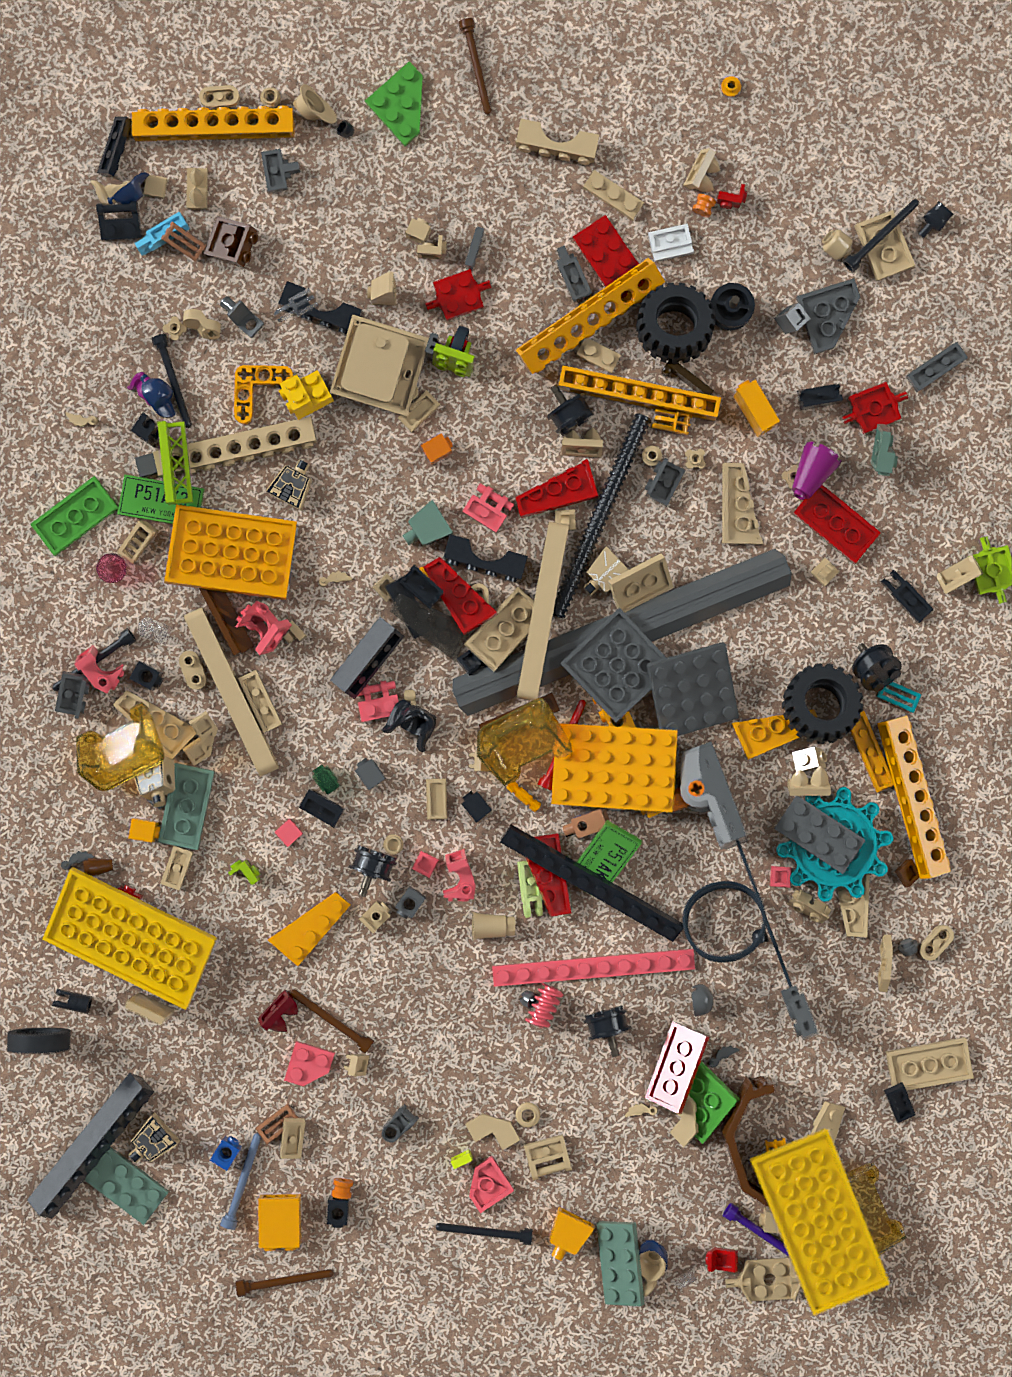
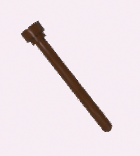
[458,18,491,115]
[290,989,374,1054]
[236,1269,334,1297]

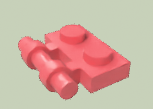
[462,483,514,533]
[358,680,399,722]

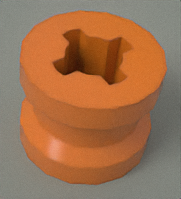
[692,193,717,218]
[331,1178,354,1199]

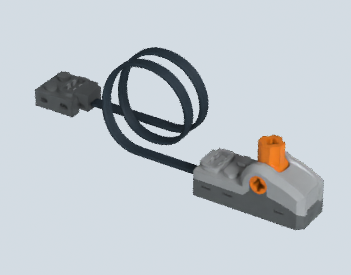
[672,742,819,1040]

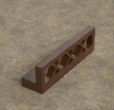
[199,588,255,656]

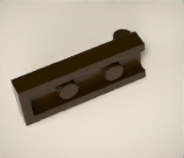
[661,359,714,395]

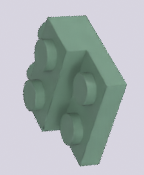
[871,424,898,476]

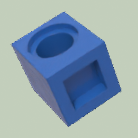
[209,1136,242,1171]

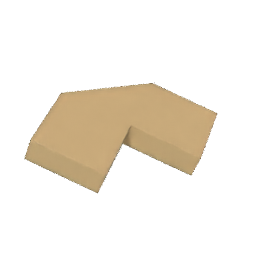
[182,711,218,766]
[877,934,893,992]
[670,1095,698,1147]
[465,1113,520,1150]

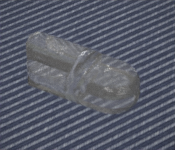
[274,288,319,322]

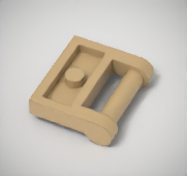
[524,1134,572,1180]

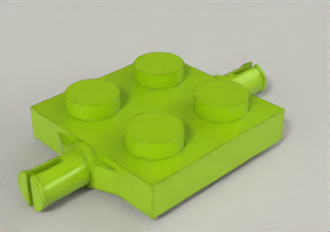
[968,536,1012,604]

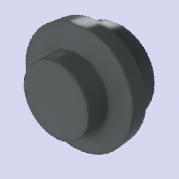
[898,938,918,956]

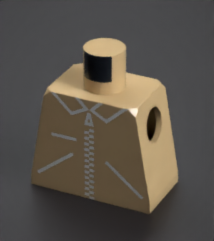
[583,546,629,596]

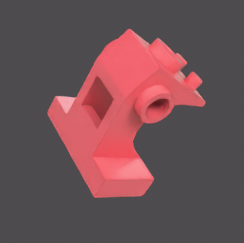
[236,601,292,655]
[74,645,125,694]
[443,849,476,902]

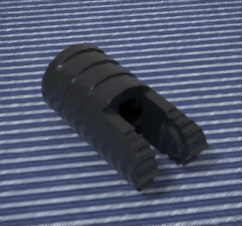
[52,989,92,1014]

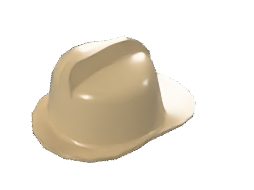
[293,84,337,124]

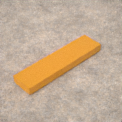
[850,711,894,793]

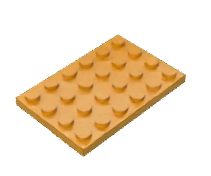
[164,504,297,600]
[551,723,678,812]

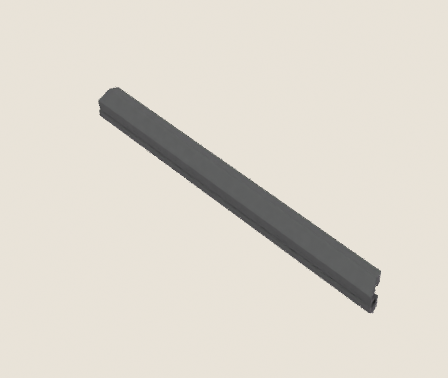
[452,549,792,716]

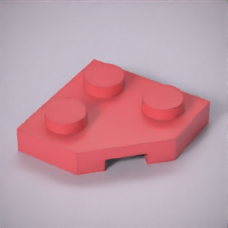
[284,1041,335,1086]
[469,1155,514,1213]

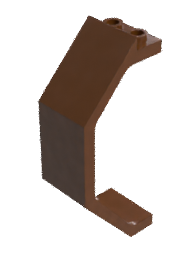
[720,1076,776,1208]

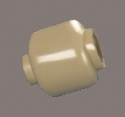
[822,229,853,260]

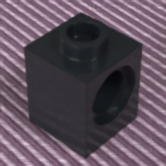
[129,661,164,691]
[461,790,492,823]
[327,1195,350,1228]

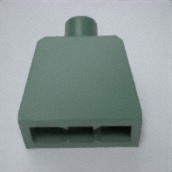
[402,500,453,547]

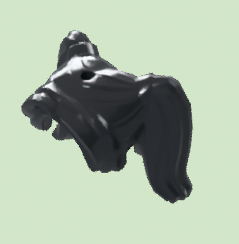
[381,699,436,752]

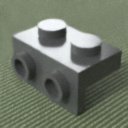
[645,458,685,507]
[55,671,90,719]

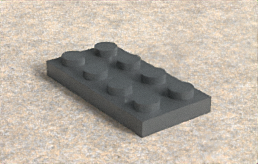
[774,796,865,874]

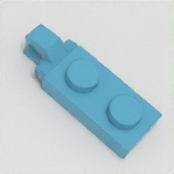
[135,212,190,256]

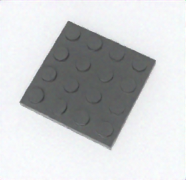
[560,608,666,723]
[647,642,739,736]

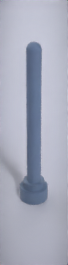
[220,1133,261,1230]

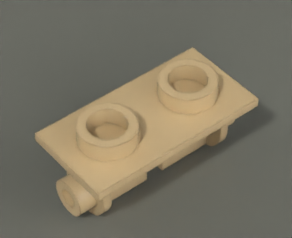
[787,889,831,923]

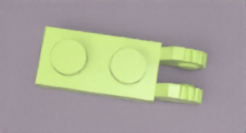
[517,861,543,918]

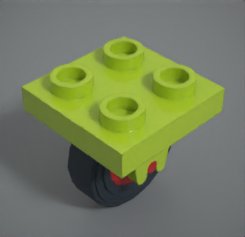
[432,326,475,377]

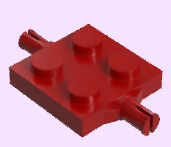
[425,269,492,321]
[842,381,908,435]

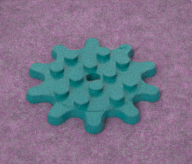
[776,787,893,902]

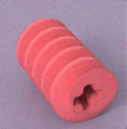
[525,983,563,1028]

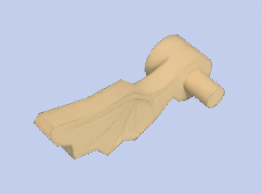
[65,412,99,427]
[319,571,352,587]
[625,1103,658,1117]

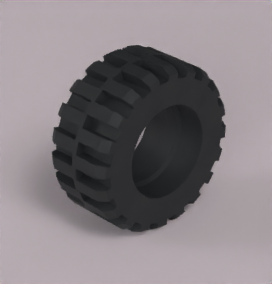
[636,282,715,364]
[782,663,864,744]

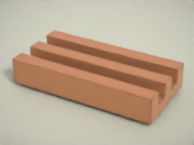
[161,221,206,262]
[255,1103,299,1144]

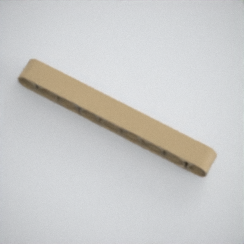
[517,521,569,701]
[184,607,279,777]

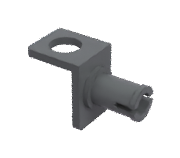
[220,296,264,338]

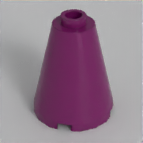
[792,441,842,500]

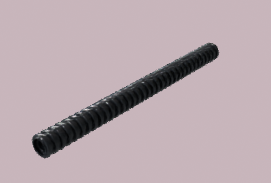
[553,413,651,619]

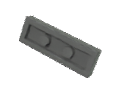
[906,342,968,392]

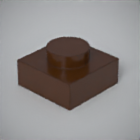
[894,859,920,888]

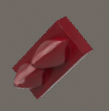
[257,989,298,1032]

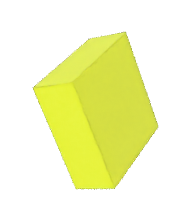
[451,1149,473,1169]

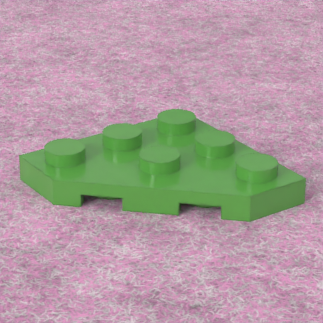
[365,61,423,147]
[689,1061,740,1144]

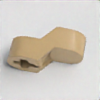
[183,309,221,340]

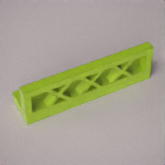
[157,421,193,505]

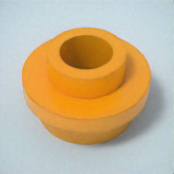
[721,76,741,97]

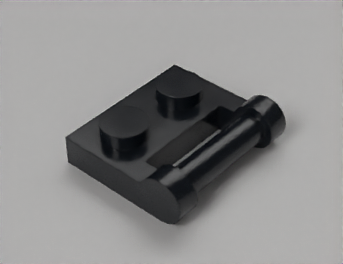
[96,201,142,240]

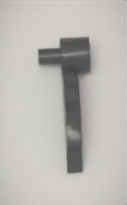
[61,851,94,870]
[708,1045,739,1068]

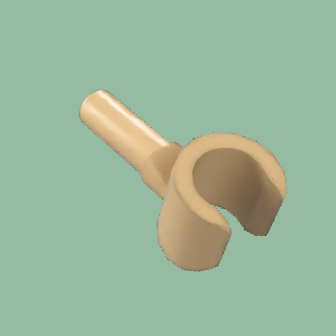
[404,690,416,705]

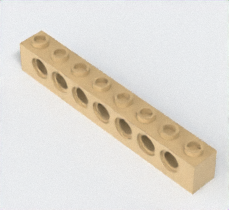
[153,416,318,478]

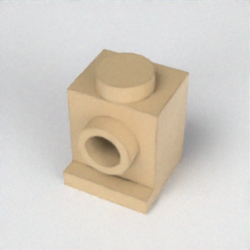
[359,901,391,933]

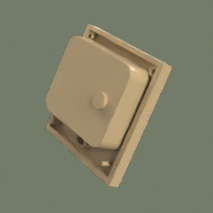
[330,315,429,417]

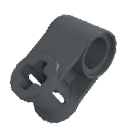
[382,1104,419,1143]

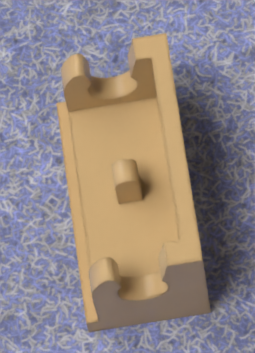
[936,555,984,594]

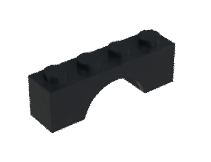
[278,281,363,336]
[443,534,528,583]

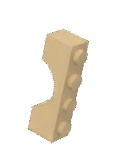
[516,118,599,165]

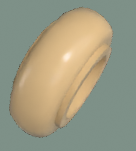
[515,1102,540,1128]

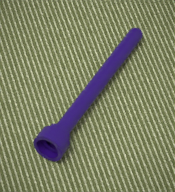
[723,1203,789,1256]

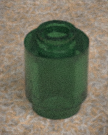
[312,764,340,795]

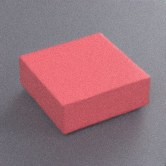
[275,819,303,847]
[412,851,439,878]
[770,866,792,888]

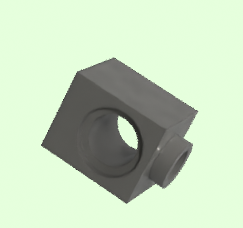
[774,303,810,334]
[355,758,386,790]
[396,886,426,919]

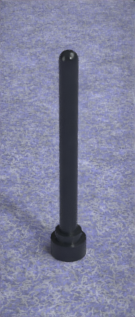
[843,199,919,273]
[151,334,192,428]
[52,628,137,691]
[435,1223,533,1245]

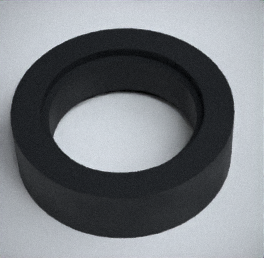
[7,1028,70,1054]

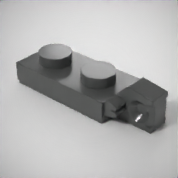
[556,245,592,303]

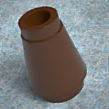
[83,858,114,877]

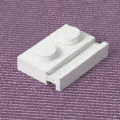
[648,224,694,263]

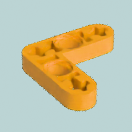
[234,365,294,424]

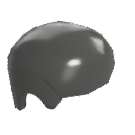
[692,984,714,1017]

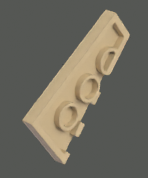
[722,463,763,545]
[113,690,197,759]
[837,873,870,937]
[807,1101,845,1143]

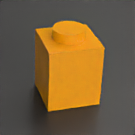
[128,818,161,843]

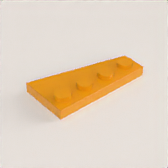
[268,892,351,966]

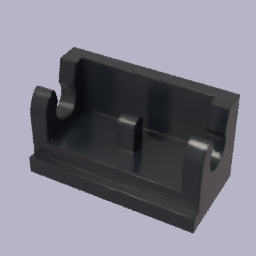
[797,384,843,411]
[130,412,159,447]
[400,565,444,609]
[299,789,345,828]

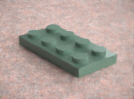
[158,763,215,850]
[85,1147,169,1225]
[596,1221,645,1307]

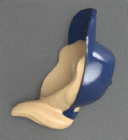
[91,172,149,205]
[639,1240,668,1297]

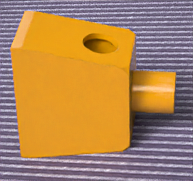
[549,1207,594,1261]

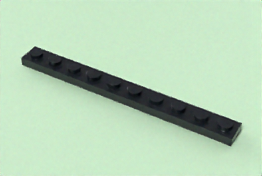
[500,824,684,942]

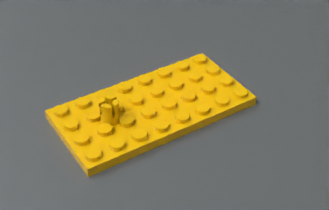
[42,867,217,1010]
[750,1128,890,1316]

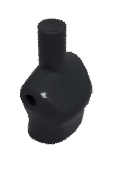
[918,201,954,238]

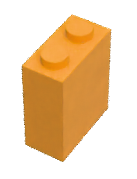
[733,379,780,438]
[258,1194,301,1251]

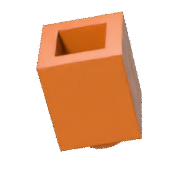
[421,433,453,465]

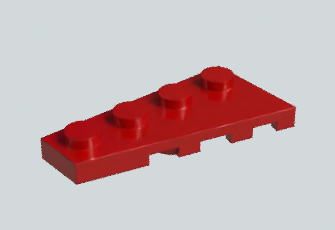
[515,458,598,518]
[423,557,498,635]
[525,833,571,917]

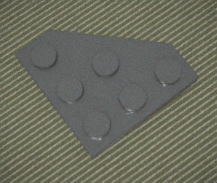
[796,278,860,355]

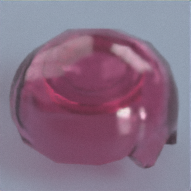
[96,553,127,583]

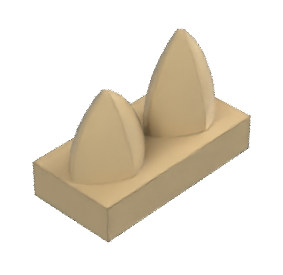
[683,148,720,192]
[186,168,208,210]
[561,427,603,457]
[787,765,831,796]

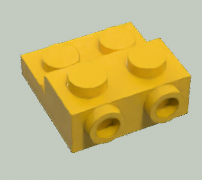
[278,370,334,420]

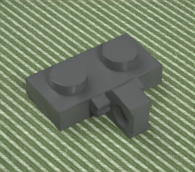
[261,149,301,193]

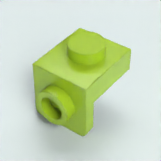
[228,860,260,885]

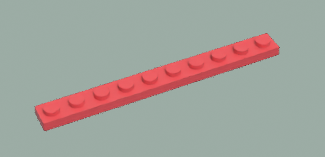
[492,948,695,987]

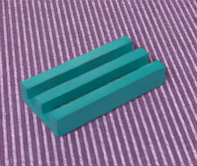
[876,682,922,713]

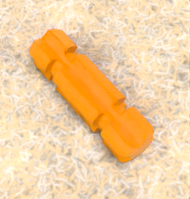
[506,780,541,812]

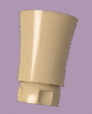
[472,912,515,940]

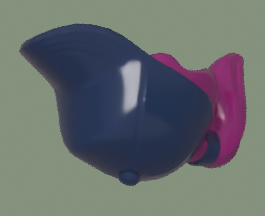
[127,372,176,418]

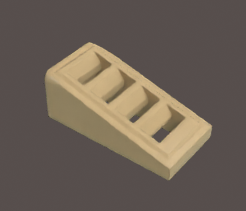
[117,519,159,564]

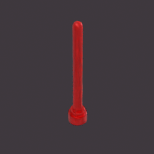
[537,699,586,791]

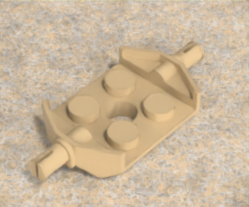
[725,1257,801,1304]

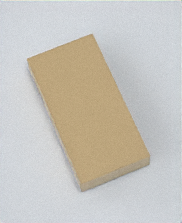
[398,390,441,433]
[426,779,447,820]

